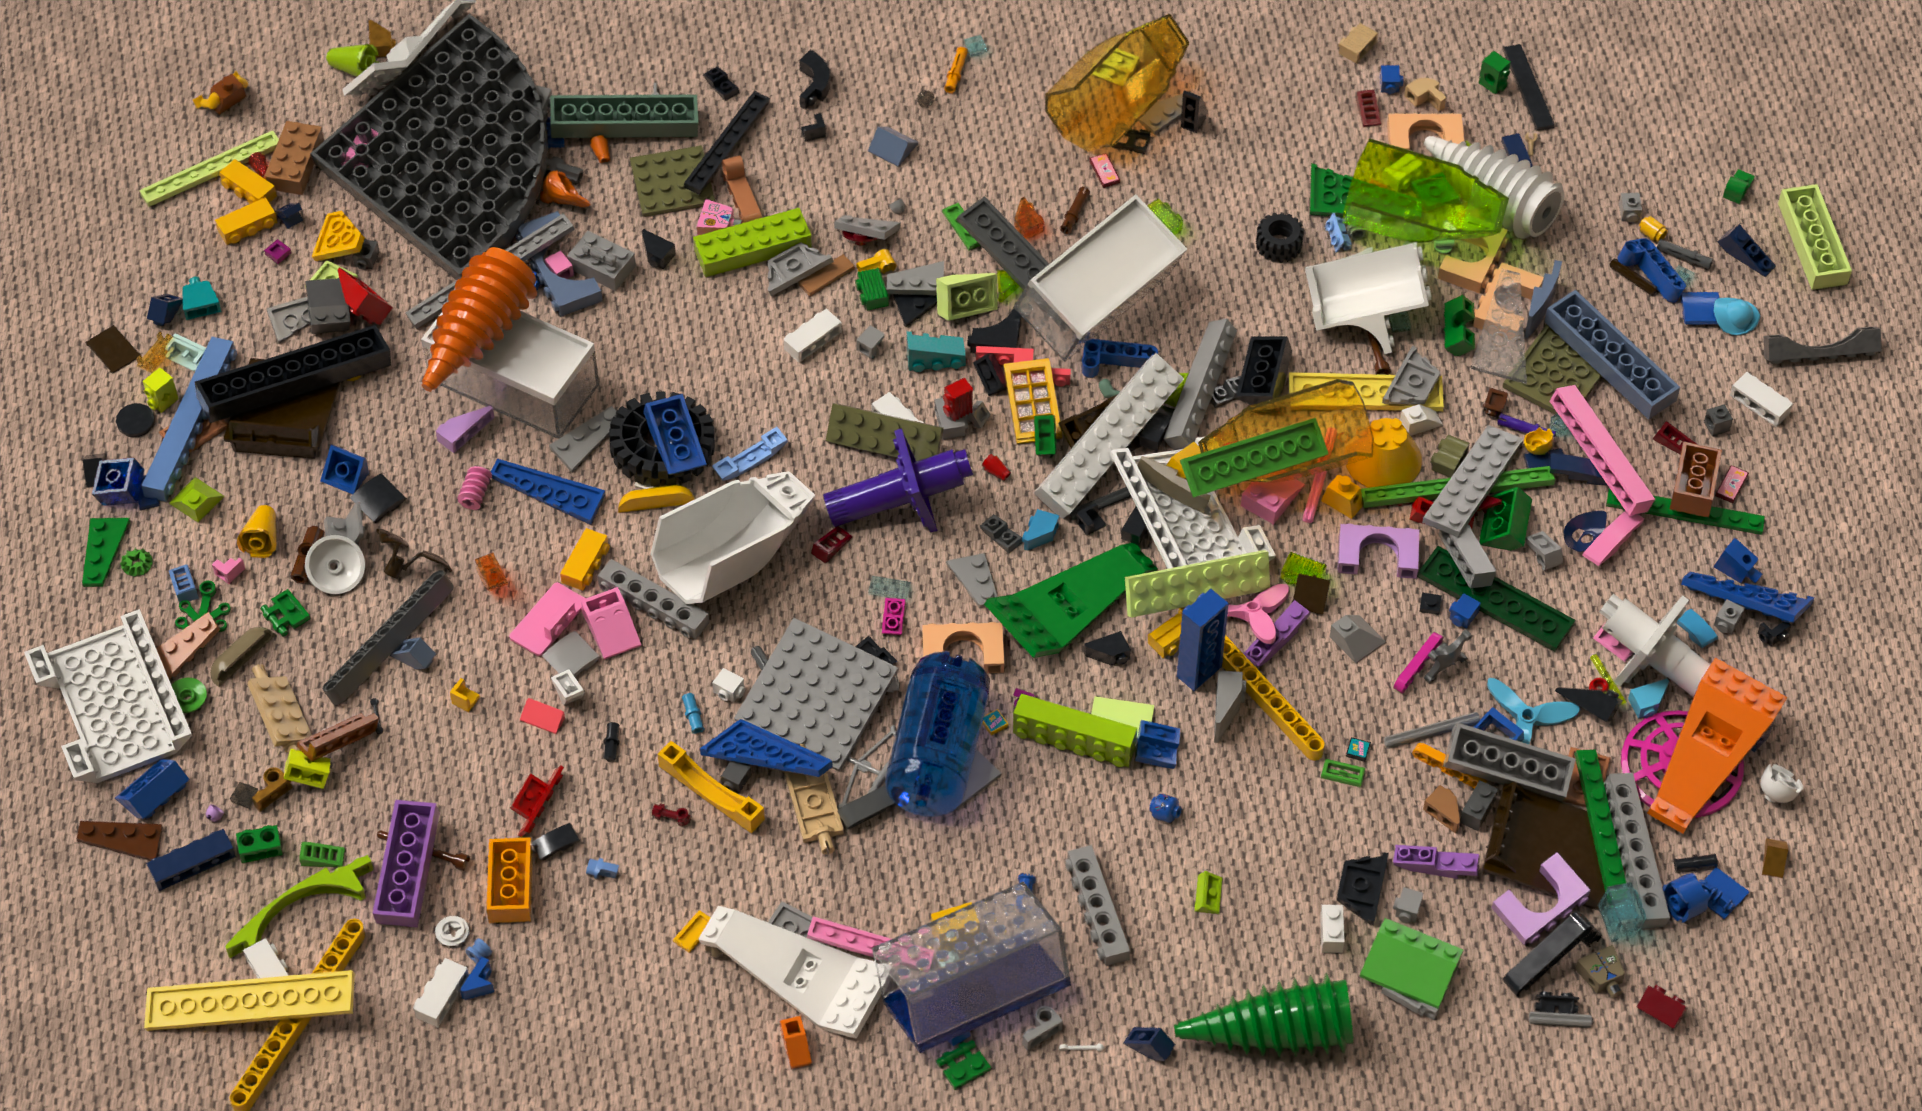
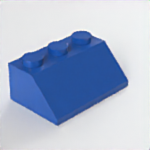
[115,759,190,819]

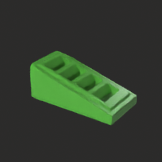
[299,842,345,867]

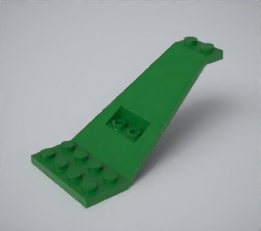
[984,543,1158,658]

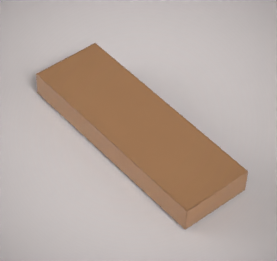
[799,254,855,296]

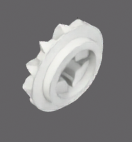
[435,916,469,948]

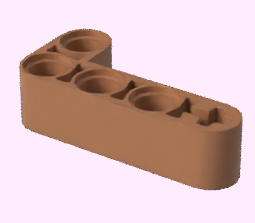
[722,155,762,223]

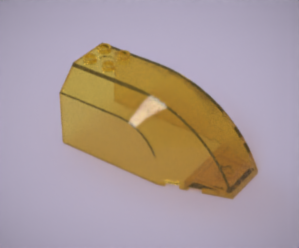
[1045,14,1190,152]
[1198,379,1374,483]

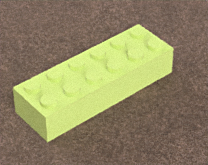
[1778,184,1852,290]

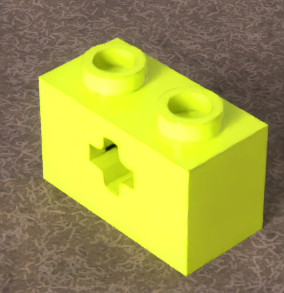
[143,367,179,413]
[284,749,331,789]

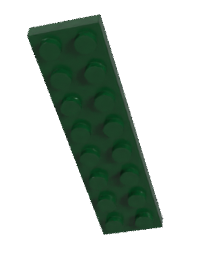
[1417,546,1576,652]

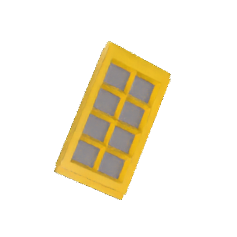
[1003,358,1062,444]

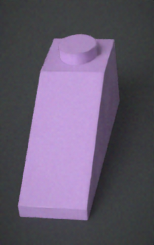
[436,406,494,453]

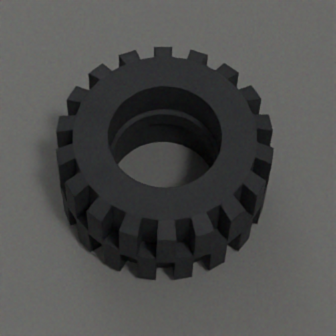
[1256,212,1304,263]

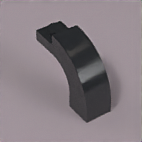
[799,49,830,110]

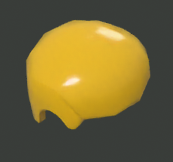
[1524,427,1554,455]

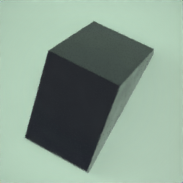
[83,453,106,488]

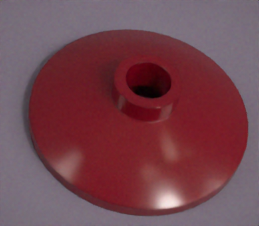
[842,230,878,246]

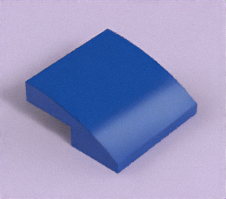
[1680,292,1720,324]
[1135,720,1180,769]

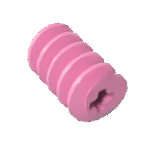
[457,466,492,510]

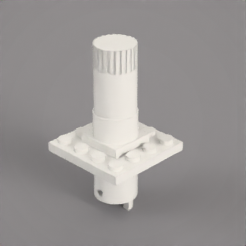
[1599,594,1711,697]

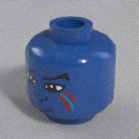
[1149,794,1182,823]

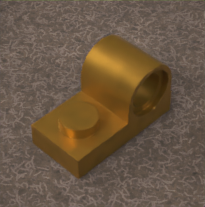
[252,767,292,812]

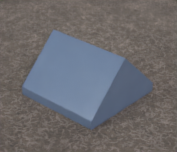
[868,127,919,167]

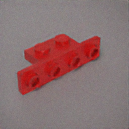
[510,765,564,837]

